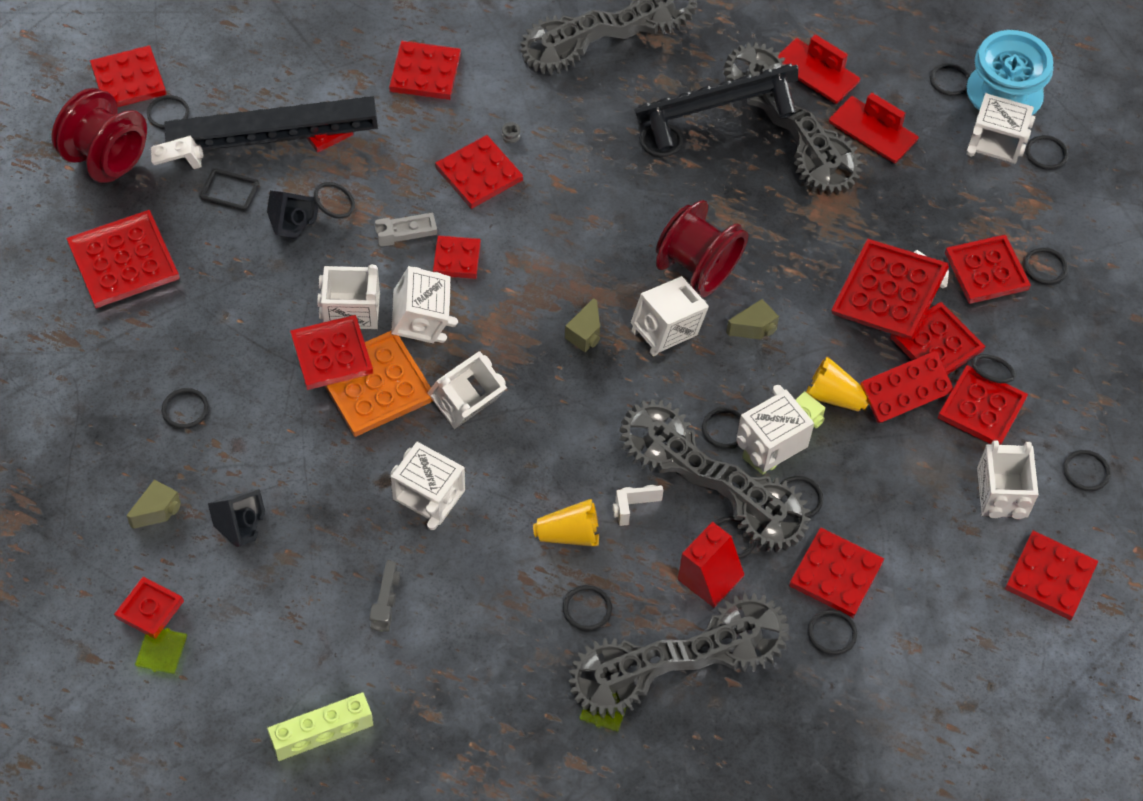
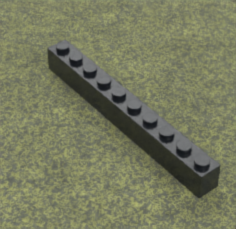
[164,96,378,150]

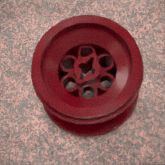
[51,88,147,183]
[656,200,748,298]

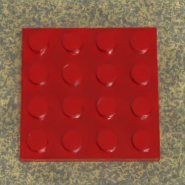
[66,210,180,309]
[831,239,949,341]

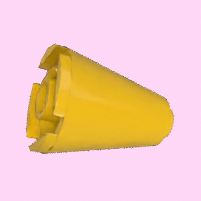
[806,356,869,412]
[533,499,599,547]

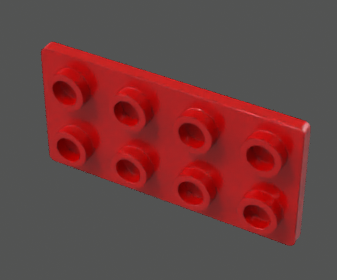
[778,34,860,104]
[829,93,919,163]
[860,351,953,423]

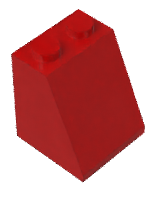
[677,522,745,608]

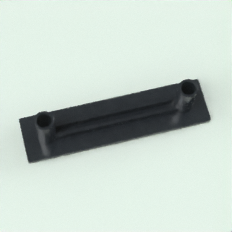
[635,64,799,152]

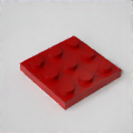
[389,41,461,100]
[90,45,167,108]
[435,135,523,209]
[945,234,1031,304]
[891,302,986,375]
[290,315,374,390]
[938,365,1028,445]
[789,527,884,618]
[1005,530,1098,621]

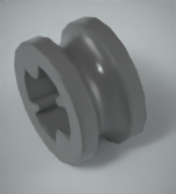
[502,122,520,143]

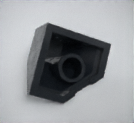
[267,190,320,238]
[208,489,266,547]

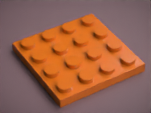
[325,330,433,437]

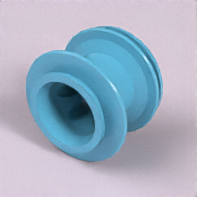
[967,30,1053,115]

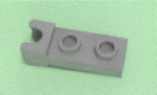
[375,213,437,247]

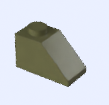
[565,298,600,352]
[726,299,779,340]
[126,480,181,529]

